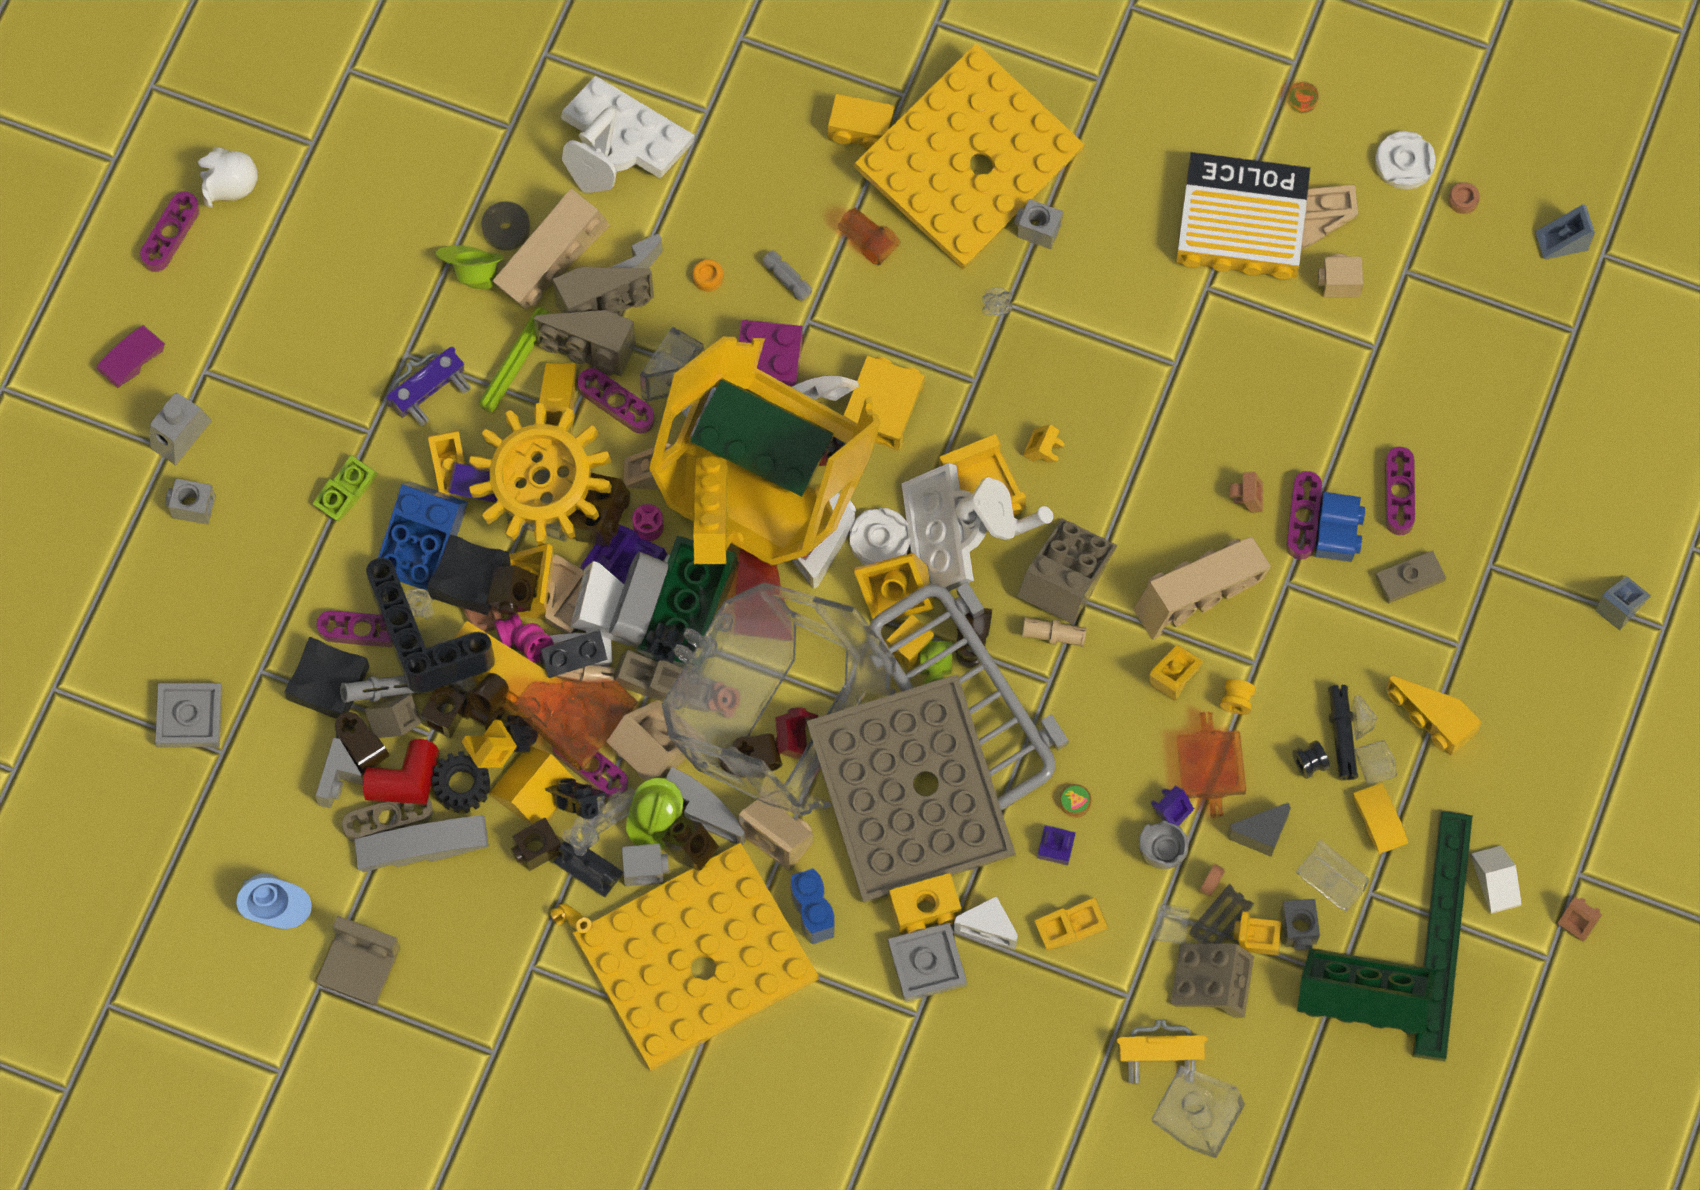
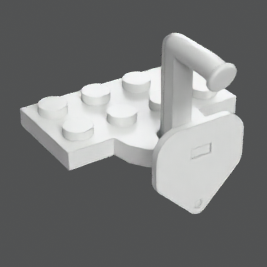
[561,76,695,193]
[901,463,1053,598]

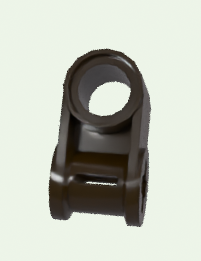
[956,608,992,668]
[463,673,509,730]
[335,712,390,775]
[718,734,783,775]

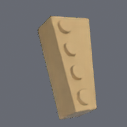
[493,188,610,310]
[1133,536,1271,640]

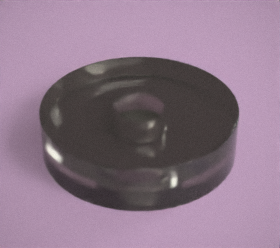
[481,201,530,250]

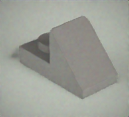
[316,737,363,808]

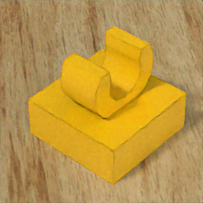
[1023,424,1064,463]

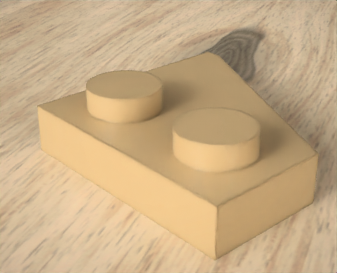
[1301,185,1358,249]
[545,554,584,634]

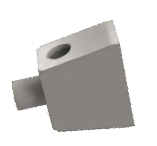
[149,393,211,465]

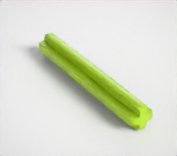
[479,307,551,413]

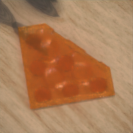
[510,681,638,771]

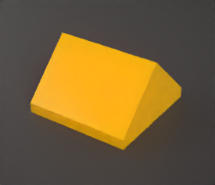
[500,544,554,619]
[854,553,934,619]
[489,746,577,825]

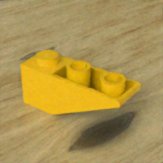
[539,363,576,435]
[1386,676,1482,755]

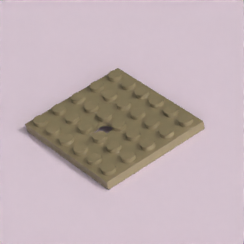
[806,674,1015,903]

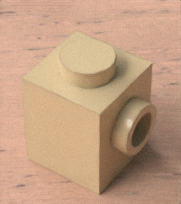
[1317,254,1363,297]

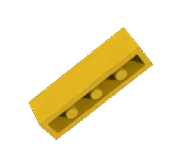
[694,456,728,564]
[448,621,572,726]

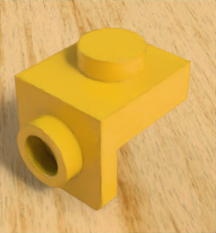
[1234,911,1283,955]

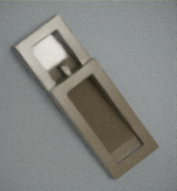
[613,650,715,712]

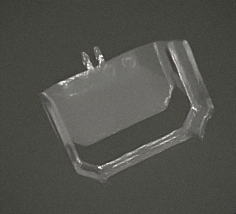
[662,582,896,816]

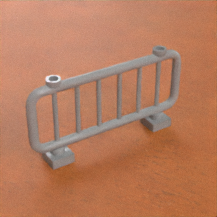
[868,582,1069,810]

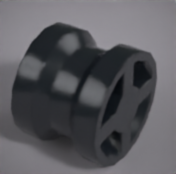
[1293,740,1330,779]

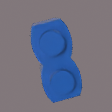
[1315,492,1365,562]
[791,869,835,944]

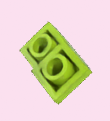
[313,455,378,522]

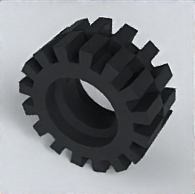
[432,751,491,813]

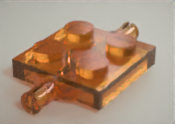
[1176,711,1247,818]

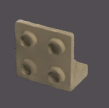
[316,916,400,1006]
[1171,944,1254,1017]

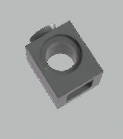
[1281,899,1320,950]

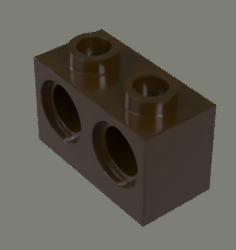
[569,473,631,547]

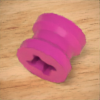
[632,504,664,542]
[494,613,523,648]
[514,623,554,663]

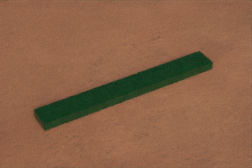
[1413,811,1473,1062]

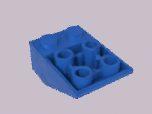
[378,481,468,591]

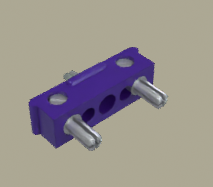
[387,347,471,426]

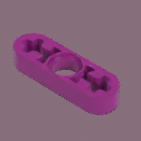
[140,192,199,272]
[578,368,655,433]
[1385,447,1415,535]
[1286,471,1322,560]
[317,611,393,648]
[552,729,628,800]

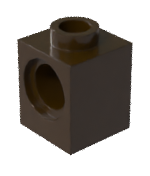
[487,565,538,616]
[420,685,467,739]
[662,816,719,871]
[511,818,561,871]

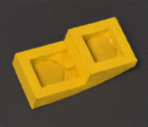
[1353,783,1408,854]
[1035,897,1109,950]

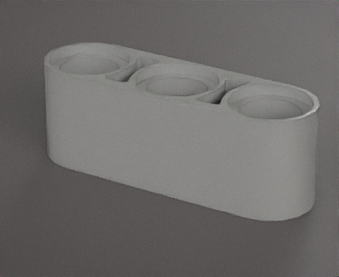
[609,551,668,645]

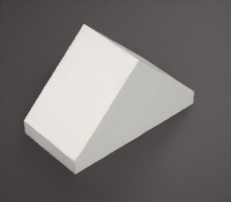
[1470,846,1521,914]
[954,896,1018,950]

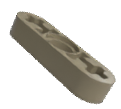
[342,798,433,842]

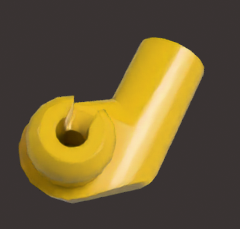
[550,904,591,933]

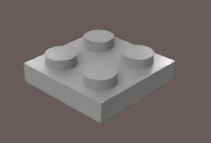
[155,683,223,747]
[888,923,967,1002]

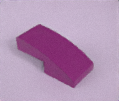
[96,325,165,388]

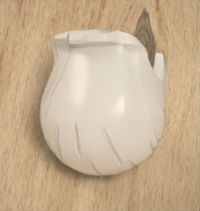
[198,147,258,208]

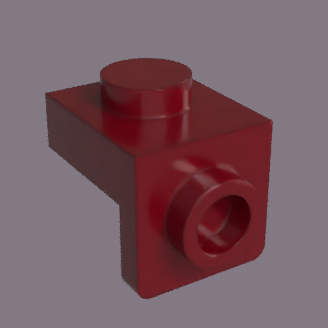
[775,707,818,759]

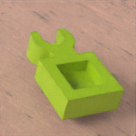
[920,641,952,685]

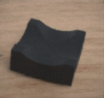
[427,535,511,616]
[284,637,370,719]

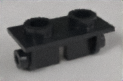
[539,630,608,678]
[545,778,606,819]
[554,837,624,898]

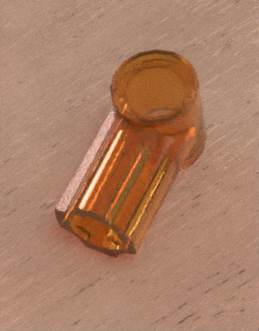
[838,208,901,266]

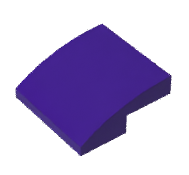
[579,524,668,584]

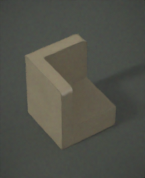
[365,694,422,738]

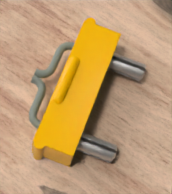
[1115,1020,1207,1084]

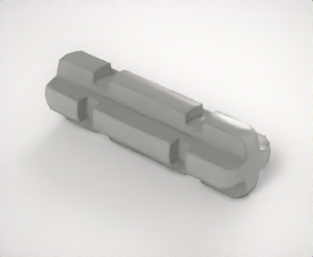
[763,250,812,301]

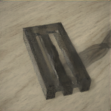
[1188,884,1254,944]

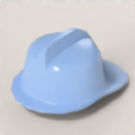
[236,873,312,929]

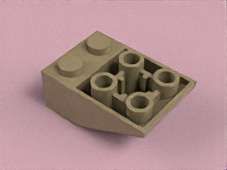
[553,267,654,316]
[534,310,636,376]
[1017,518,1117,624]

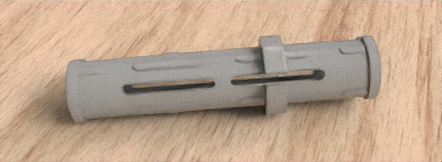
[340,675,435,703]

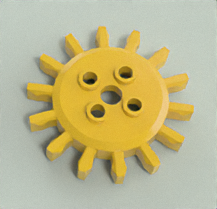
[469,403,612,546]

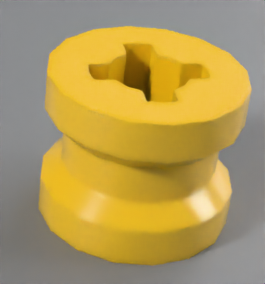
[1220,679,1256,715]

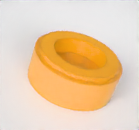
[693,259,723,291]

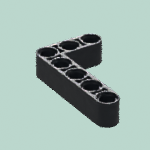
[366,558,495,693]

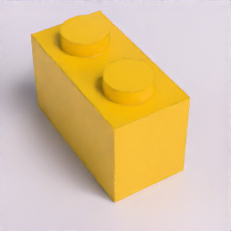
[828,94,895,149]

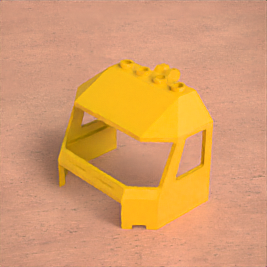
[649,336,881,566]

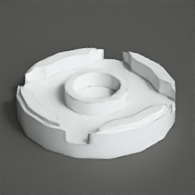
[1375,131,1436,190]
[850,508,911,565]

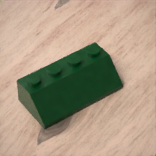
[690,378,834,497]
[637,535,738,675]
[1297,948,1437,1034]

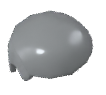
[1139,820,1189,869]

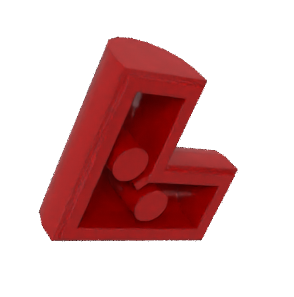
[363,739,440,805]

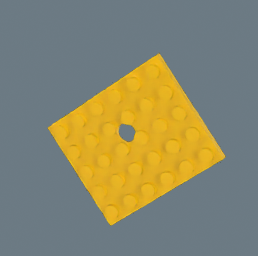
[853,43,1085,269]
[573,842,819,1071]

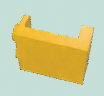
[843,356,925,451]
[939,434,1026,517]

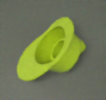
[436,245,503,290]
[626,778,683,849]

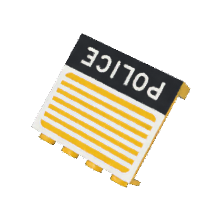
[1176,152,1311,280]

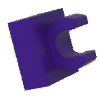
[1151,785,1194,826]
[1037,825,1076,866]

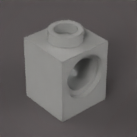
[1014,199,1063,249]
[165,479,216,525]
[622,844,669,887]

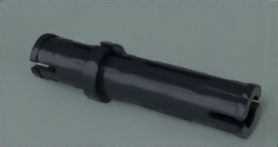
[1328,684,1359,781]

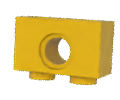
[889,873,961,934]

